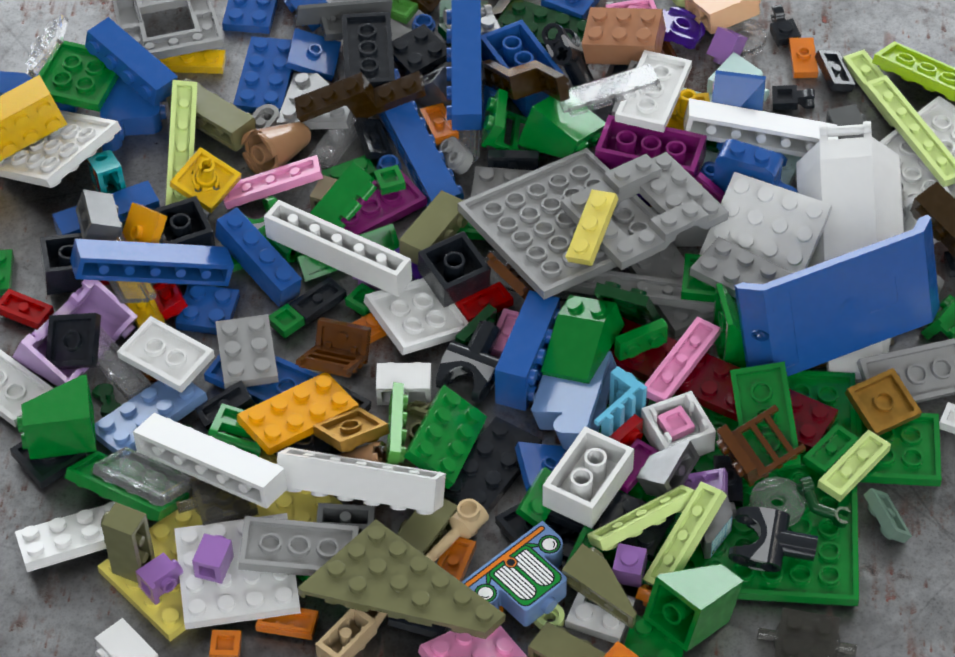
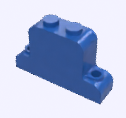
[100,77,167,152]
[698,139,798,193]

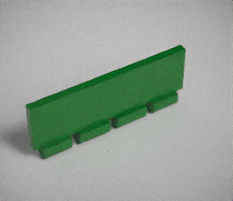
[310,162,377,229]

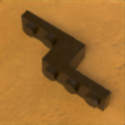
[482,59,571,102]
[294,71,426,122]

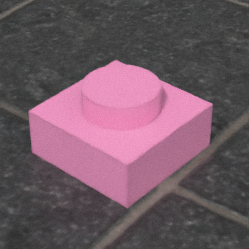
[657,405,695,442]

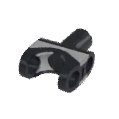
[542,23,597,95]
[436,320,501,404]
[728,507,818,572]

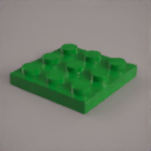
[38,39,119,112]
[856,412,942,487]

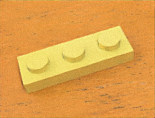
[565,189,618,266]

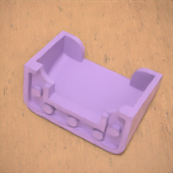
[12,280,138,387]

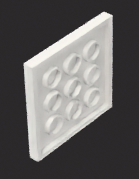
[0,110,121,188]
[699,172,832,273]
[174,513,301,630]

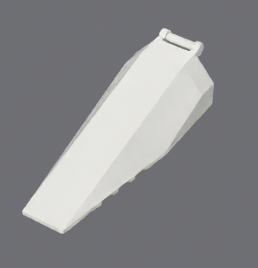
[796,121,904,383]

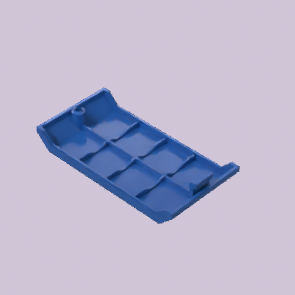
[734,215,940,377]

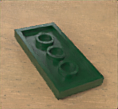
[497,0,587,52]
[594,281,661,325]

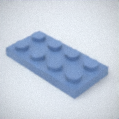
[95,380,208,459]

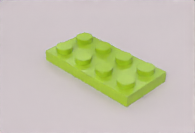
[872,41,955,101]

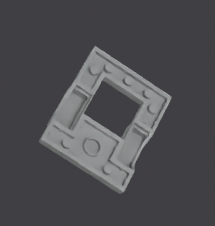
[112,0,224,59]
[560,152,729,270]

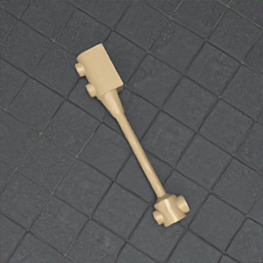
[315,499,489,657]

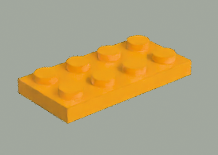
[237,373,359,456]

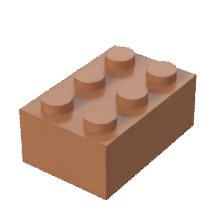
[582,7,666,65]

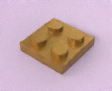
[845,368,922,436]
[313,407,390,452]

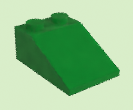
[713,283,746,367]
[541,295,624,384]

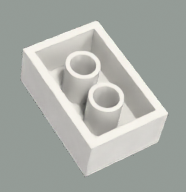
[542,426,634,529]

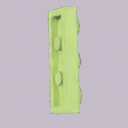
[817,429,891,502]

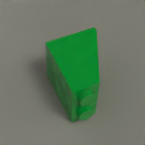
[517,94,606,158]
[17,375,97,460]
[643,564,744,652]

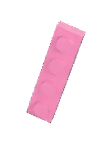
[223,155,323,209]
[644,316,721,403]

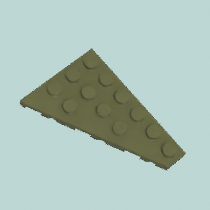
[298,519,505,639]

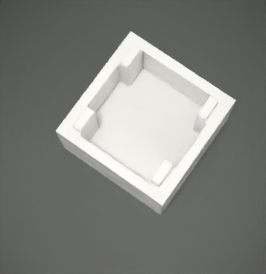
[641,391,716,456]

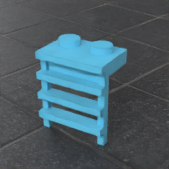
[594,366,647,437]

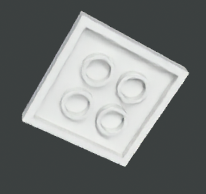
[364,278,469,355]

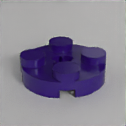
[663,7,705,49]

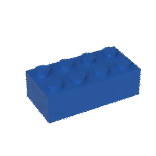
[481,20,569,117]
[495,290,560,411]

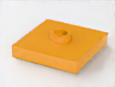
[120,202,167,243]

